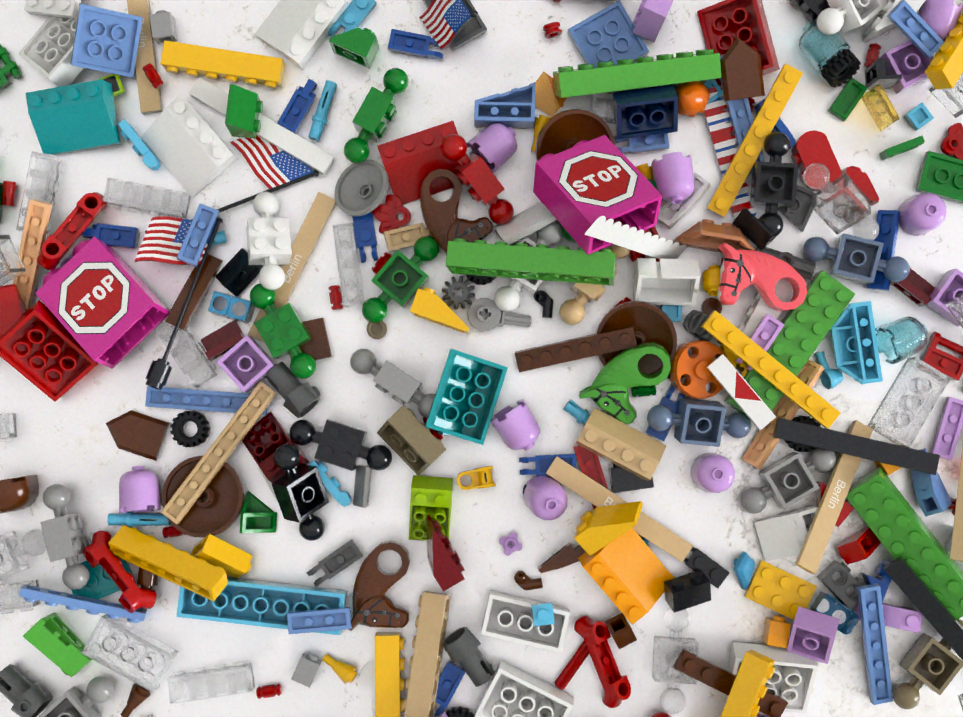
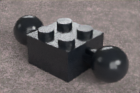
[750,132,799,238]
[289,420,392,471]
[272,444,329,541]

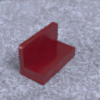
[890,268,935,307]
[201,320,245,361]

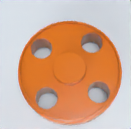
[670,340,727,399]

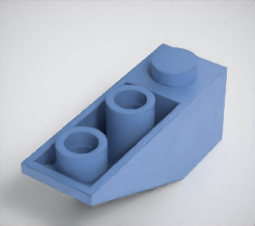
[910,448,952,517]

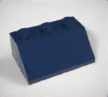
[613,84,678,140]

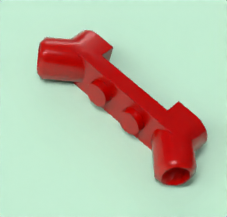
[37,192,107,270]
[83,531,157,613]
[574,615,631,708]

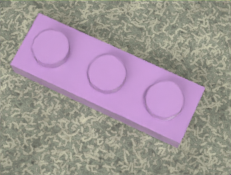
[930,397,963,460]

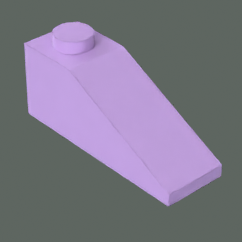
[853,602,923,633]

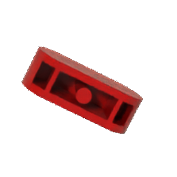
[791,130,842,192]

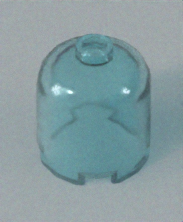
[799,22,851,73]
[875,316,927,364]

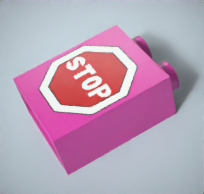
[533,135,663,255]
[35,236,170,369]

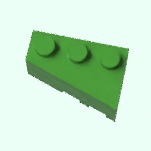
[23,613,96,677]

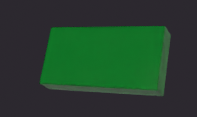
[828,78,868,122]
[879,135,925,160]

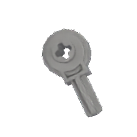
[467,298,531,332]

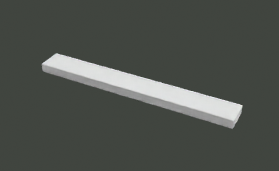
[189,77,335,175]

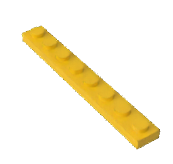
[706,64,803,217]
[701,310,840,429]

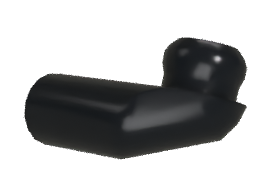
[534,290,553,318]

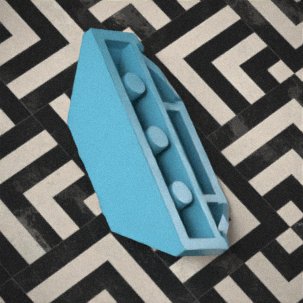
[831,301,883,384]

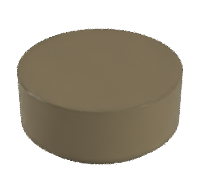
[367,321,387,339]

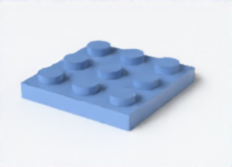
[567,0,649,67]
[71,3,143,77]

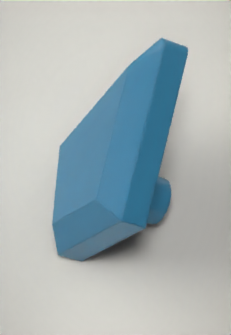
[733,551,755,590]

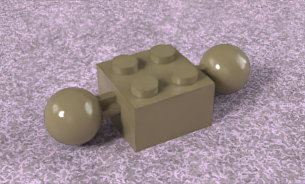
[893,619,963,709]

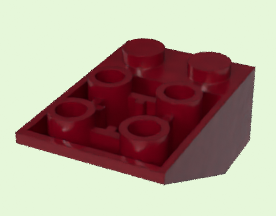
[242,412,309,483]
[427,515,465,592]

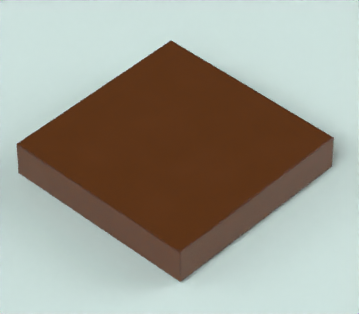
[290,317,332,360]

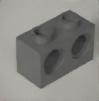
[817,561,865,609]

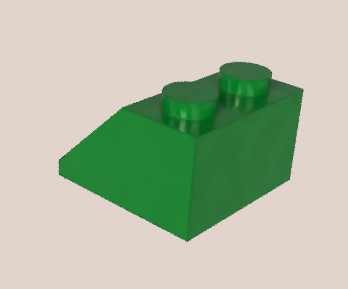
[329,27,379,69]
[225,84,263,139]

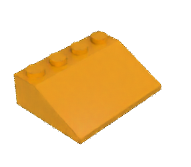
[578,528,674,625]

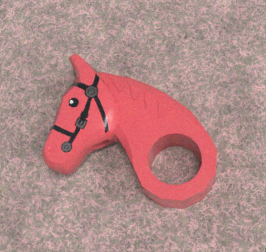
[718,243,807,312]

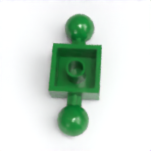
[344,68,409,163]
[362,236,439,323]
[250,284,316,379]

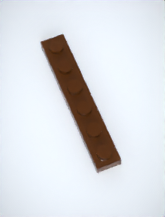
[515,326,637,372]
[673,648,788,717]

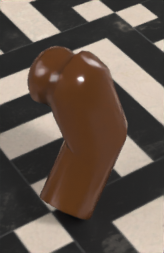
[514,571,543,590]

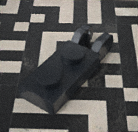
[684,547,730,589]

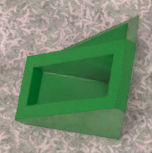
[240,491,277,533]

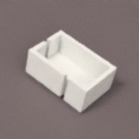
[633,258,701,306]

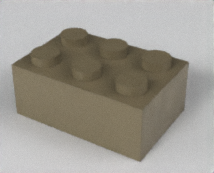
[377,405,446,476]

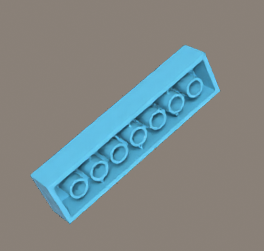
[176,577,347,635]

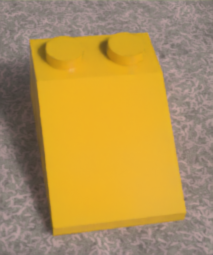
[410,287,469,334]
[574,501,643,556]

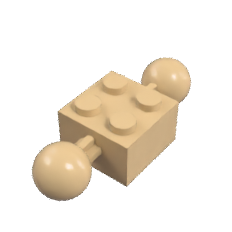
[559,244,631,325]

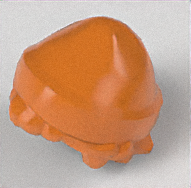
[675,81,710,117]

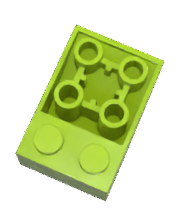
[409,475,453,541]

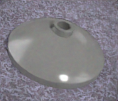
[335,159,389,216]

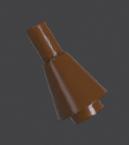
[121,683,151,717]

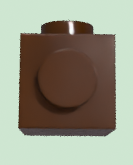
[605,613,637,649]

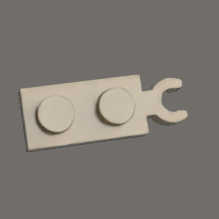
[383,222,433,252]

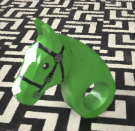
[579,342,671,424]

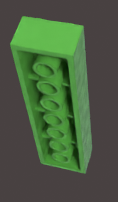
[553,49,721,98]
[446,238,616,286]
[724,270,855,421]
[846,467,963,620]

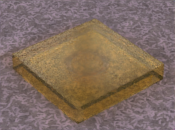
[861,84,900,132]

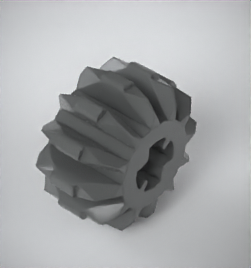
[441,276,475,310]
[682,310,713,341]

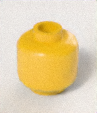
[702,265,721,296]

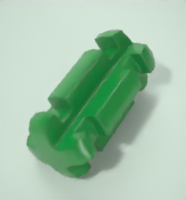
[631,385,656,397]

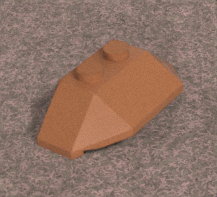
[673,219,755,253]

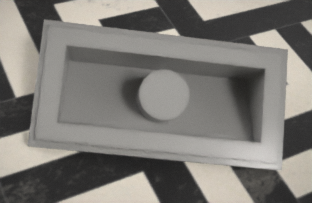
[353,465,372,508]

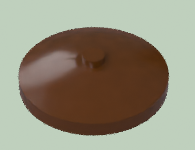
[535,109,615,161]
[596,301,677,374]
[162,456,244,538]

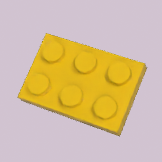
[744,560,817,620]

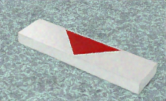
[706,354,776,430]

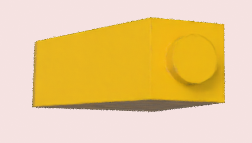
[190,534,252,578]

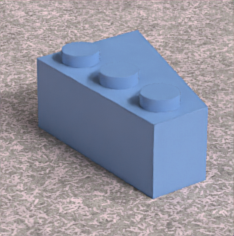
[474,82,536,128]

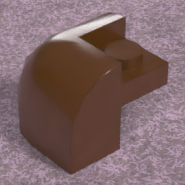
[0,475,39,514]

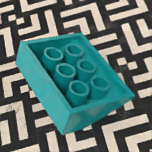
[26,79,120,156]
[425,348,508,445]

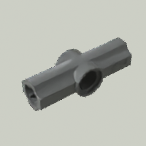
[755,247,816,280]

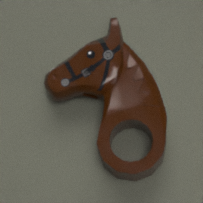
[420,169,493,256]
[348,540,410,631]

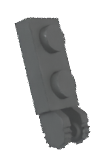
[306,539,364,586]

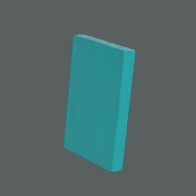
[71,551,136,599]

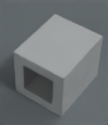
[150,10,177,44]
[291,652,322,688]

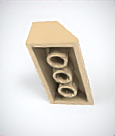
[576,408,666,482]

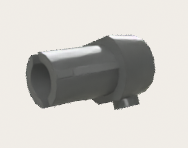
[265,362,320,418]
[443,627,495,687]
[0,664,51,717]

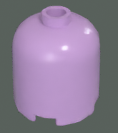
[918,0,963,41]
[467,123,517,173]
[651,152,695,204]
[898,193,947,236]
[491,399,540,451]
[690,453,735,493]
[119,466,161,513]
[523,475,568,520]

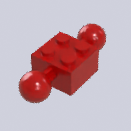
[441,134,514,225]

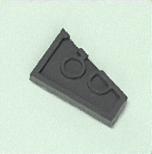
[778,185,820,232]

